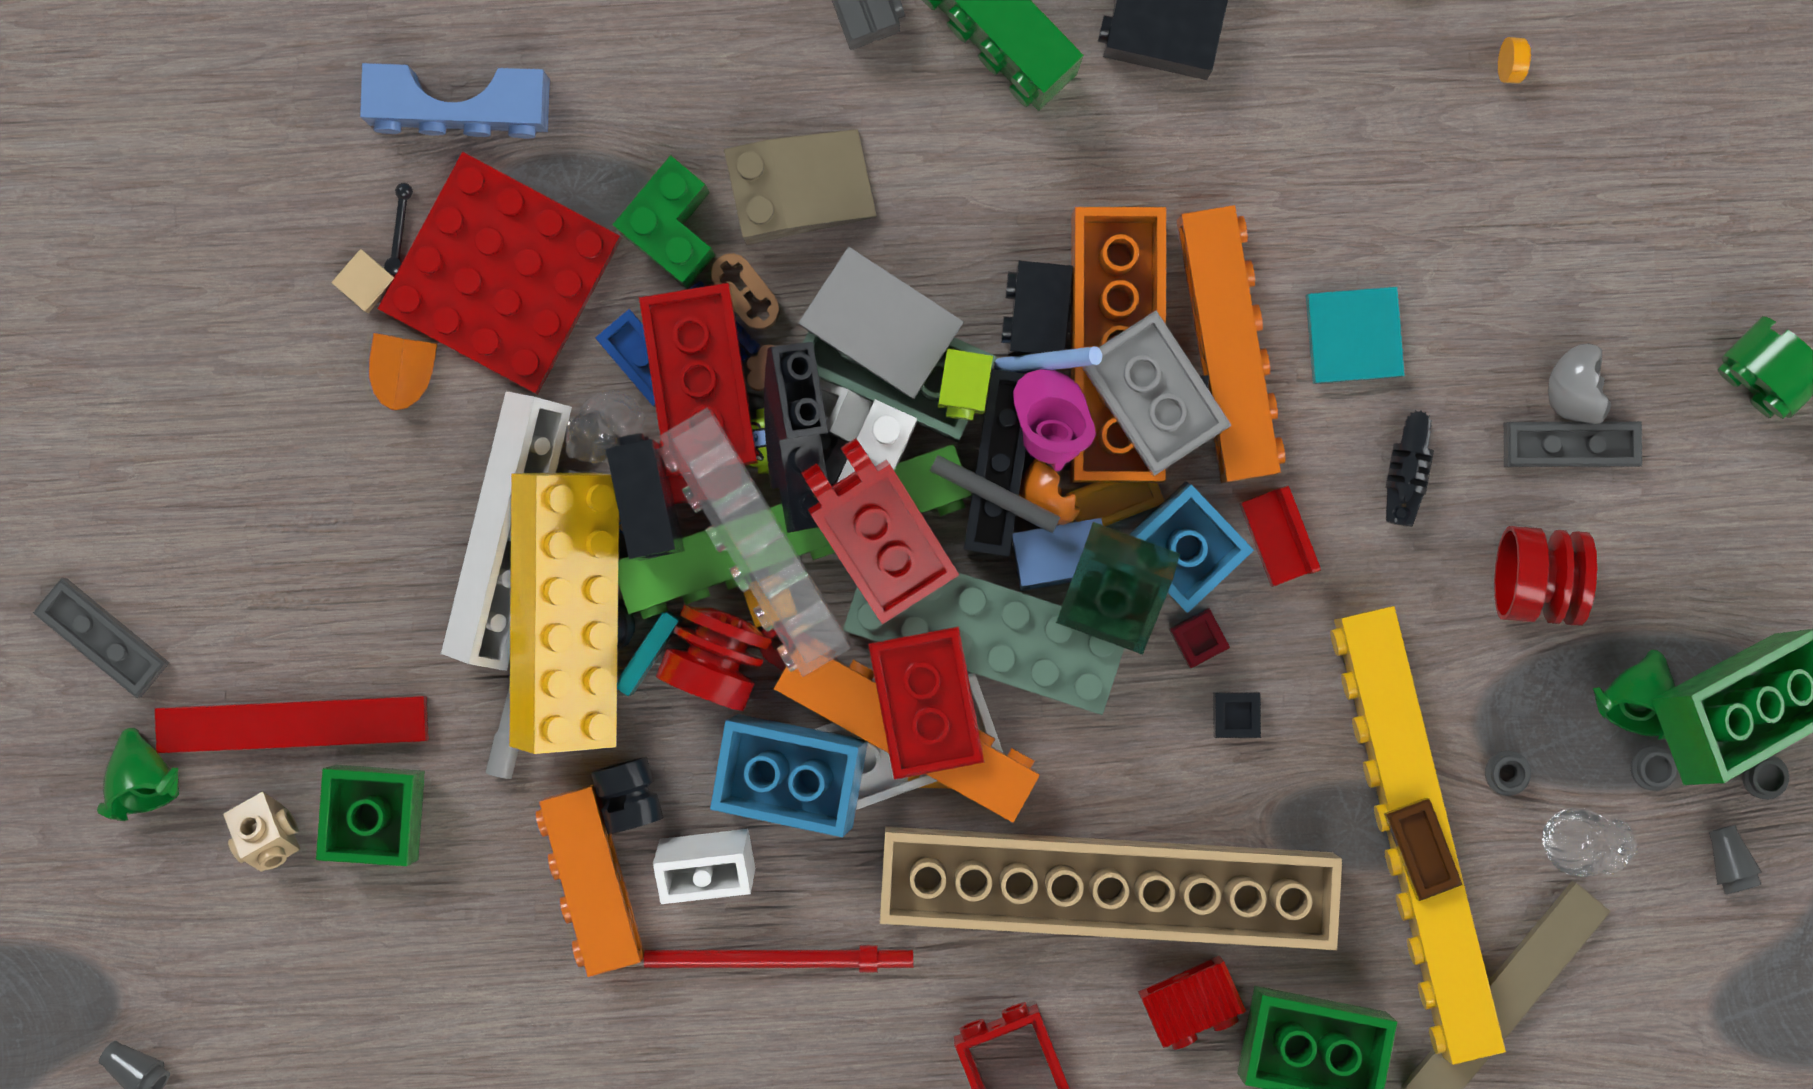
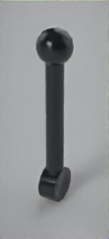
[384,183,413,276]

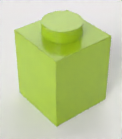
[938,349,993,420]

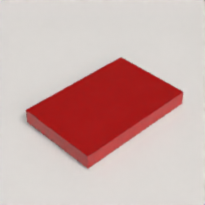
[868,626,985,780]

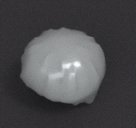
[1548,343,1611,424]

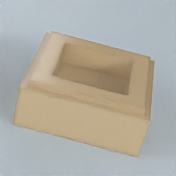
[331,249,394,313]

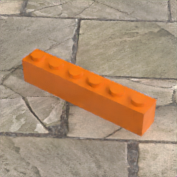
[1177,205,1286,483]
[774,637,1040,823]

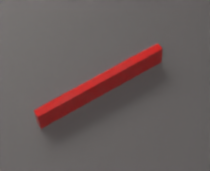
[154,696,429,753]

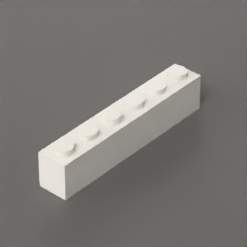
[441,391,572,671]

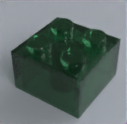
[1056,522,1180,655]

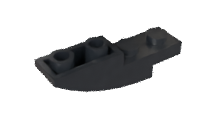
[764,342,828,533]

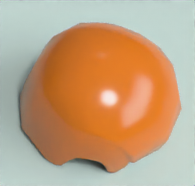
[1019,458,1080,525]

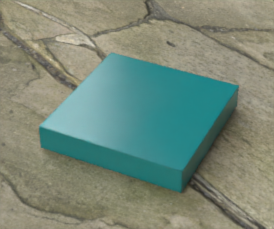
[1306,287,1405,384]

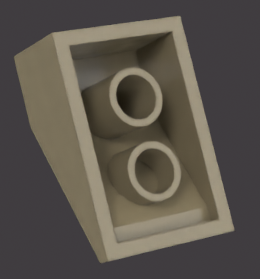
[724,129,877,245]

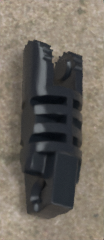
[1385,410,1434,527]

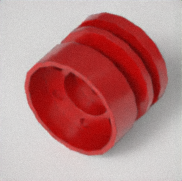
[1494,526,1598,626]
[656,605,772,711]

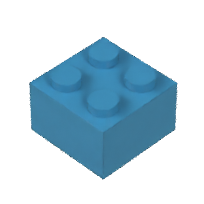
[1120,482,1254,613]

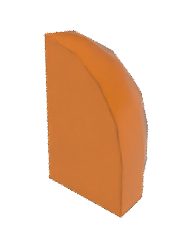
[369,333,437,410]

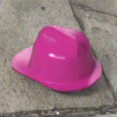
[1013,369,1096,471]

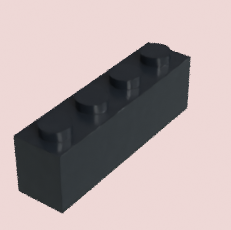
[963,369,1026,557]

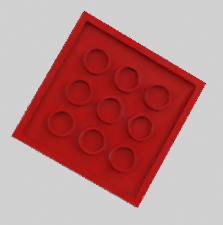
[378,151,622,395]

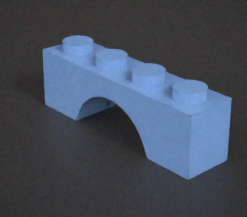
[360,63,550,139]

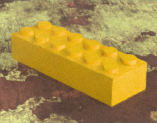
[509,473,619,754]

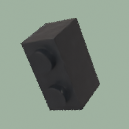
[1001,260,1073,356]

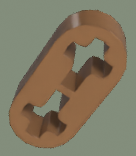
[711,253,780,331]

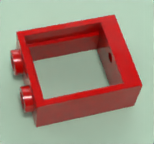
[954,1002,1070,1089]

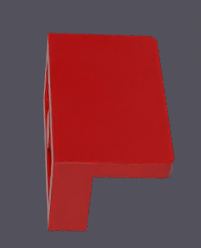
[1239,486,1321,587]

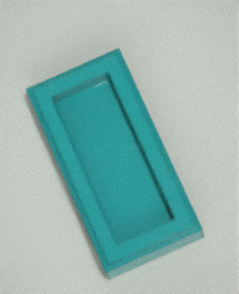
[617,612,683,696]

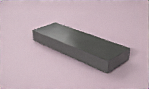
[1503,421,1642,467]
[33,578,170,698]

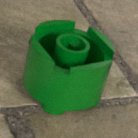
[1717,316,1813,419]

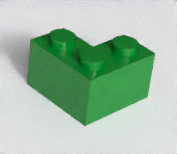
[612,155,715,289]

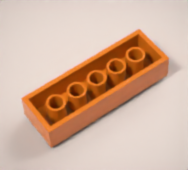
[1070,207,1166,483]

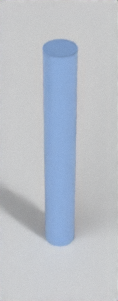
[994,346,1102,373]

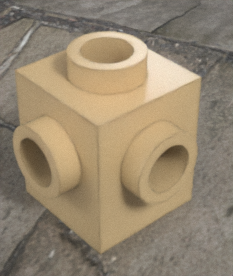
[223,792,301,872]

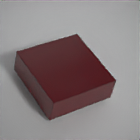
[1169,608,1230,669]

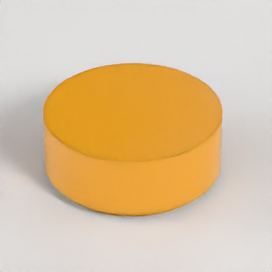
[1498,37,1531,84]

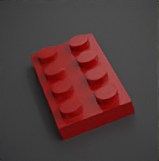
[639,283,758,478]

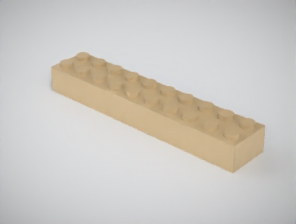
[880,826,1342,950]

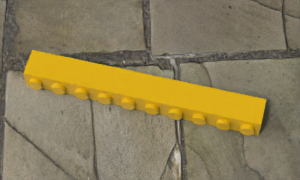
[1330,606,1506,1065]

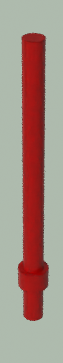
[644,945,914,973]

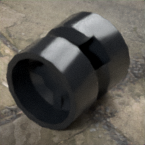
[591,757,664,834]

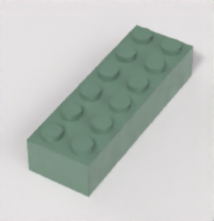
[843,572,1131,715]

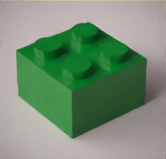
[316,764,425,866]

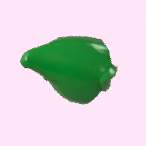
[1593,649,1675,740]
[97,728,179,821]

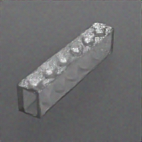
[658,408,852,677]

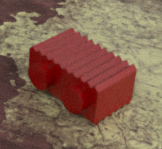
[1138,956,1246,1050]

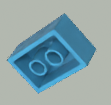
[710,714,868,837]

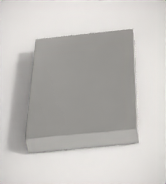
[798,246,964,400]
[1082,310,1232,476]

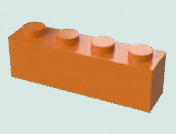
[536,784,644,977]

